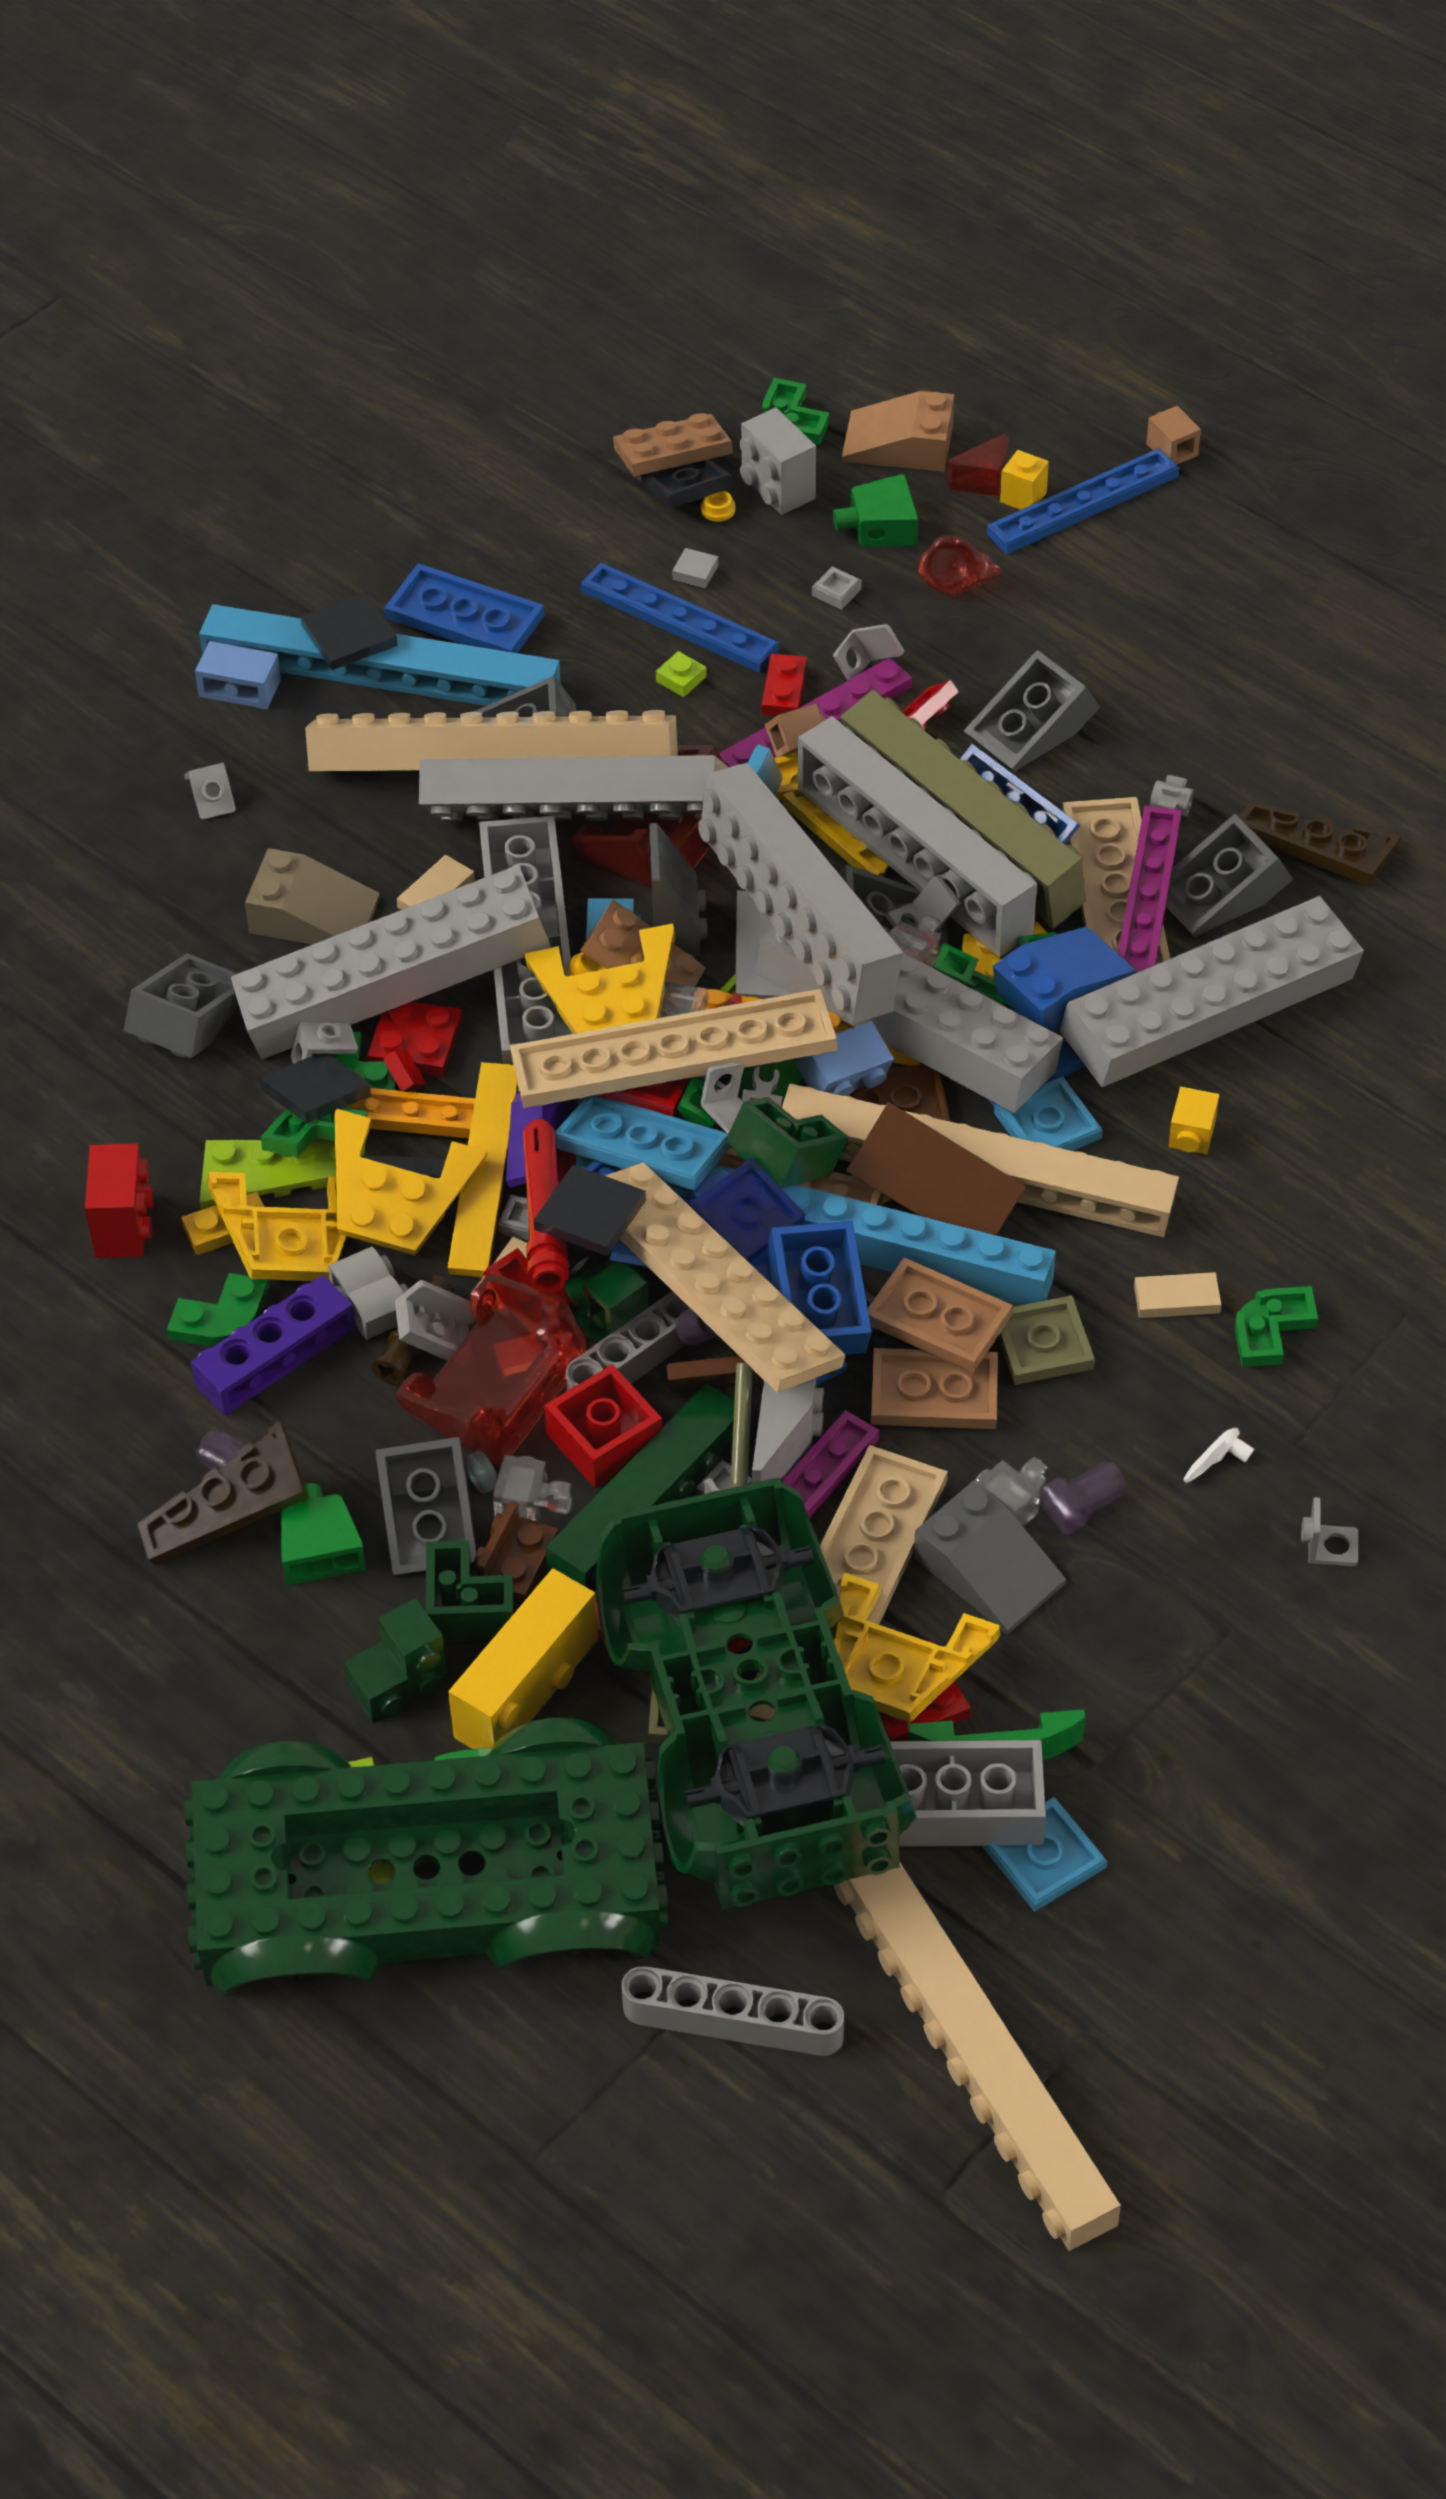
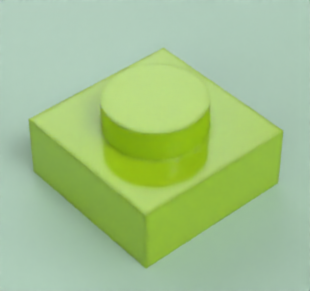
[655,651,706,697]

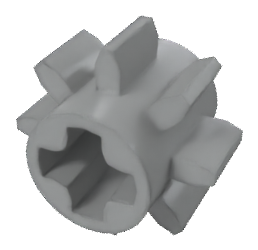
[1150,775,1194,816]

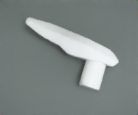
[1184,1428,1254,1483]

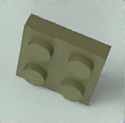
[998,1295,1095,1385]

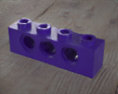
[191,1275,356,1416]

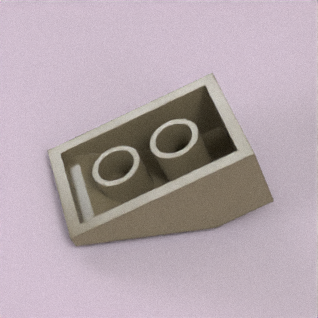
[245,848,380,945]

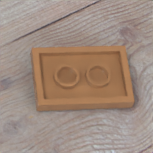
[613,413,733,477]
[580,899,706,1016]
[868,1257,1013,1372]
[871,1348,998,1429]

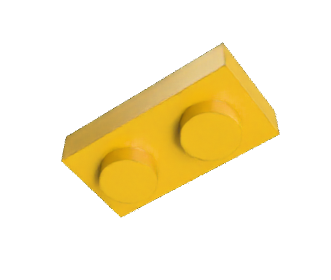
[181,1191,264,1256]

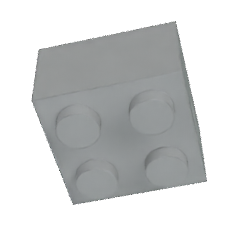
[740,407,816,515]

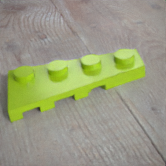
[199,1140,365,1210]

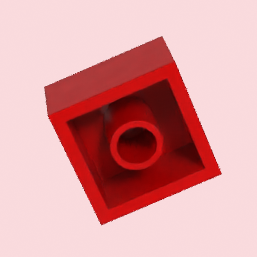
[85,1144,154,1258]
[544,1364,662,1489]

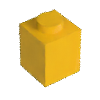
[1000,450,1049,510]
[1168,1087,1219,1155]

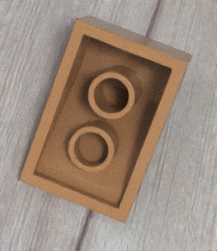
[842,391,954,472]

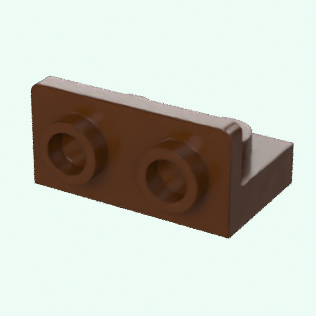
[473,1501,559,1604]

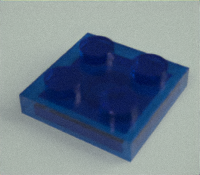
[690,1157,806,1262]

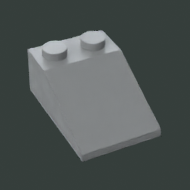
[752,1378,824,1483]

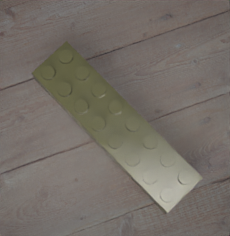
[840,690,1086,929]

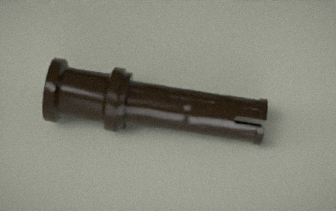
[371,1276,454,1385]

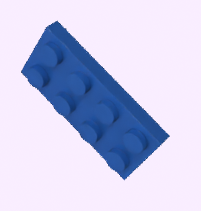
[384,563,545,653]

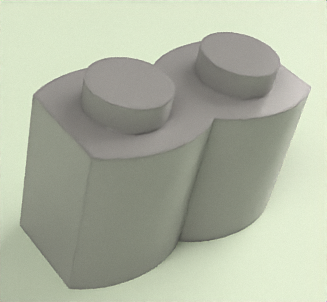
[328,1247,408,1340]

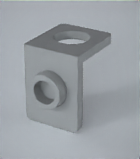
[833,624,904,680]
[184,762,236,820]
[886,875,960,944]
[291,1022,358,1063]
[700,1062,744,1134]
[1301,1497,1358,1566]

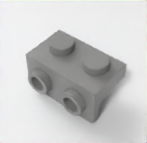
[395,1280,482,1367]

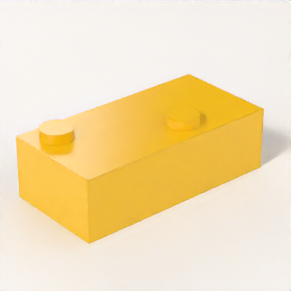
[448,1568,598,1749]

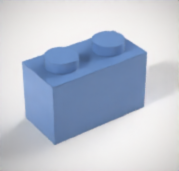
[195,641,281,709]
[795,1021,894,1096]

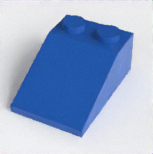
[993,926,1136,1033]

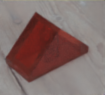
[947,434,1009,497]

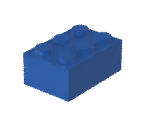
[767,1221,872,1355]

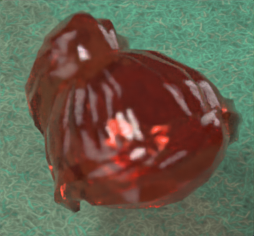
[919,535,1000,597]

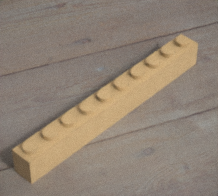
[305,710,678,771]
[782,1084,1179,1238]
[834,1863,1121,2251]

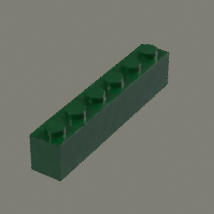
[546,1383,734,1591]

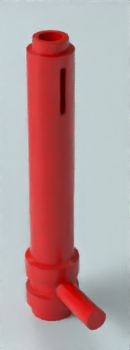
[523,1119,570,1309]

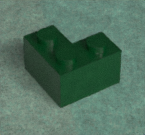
[725,1097,849,1188]
[565,1259,649,1344]
[426,1540,515,1642]
[343,1598,448,1722]

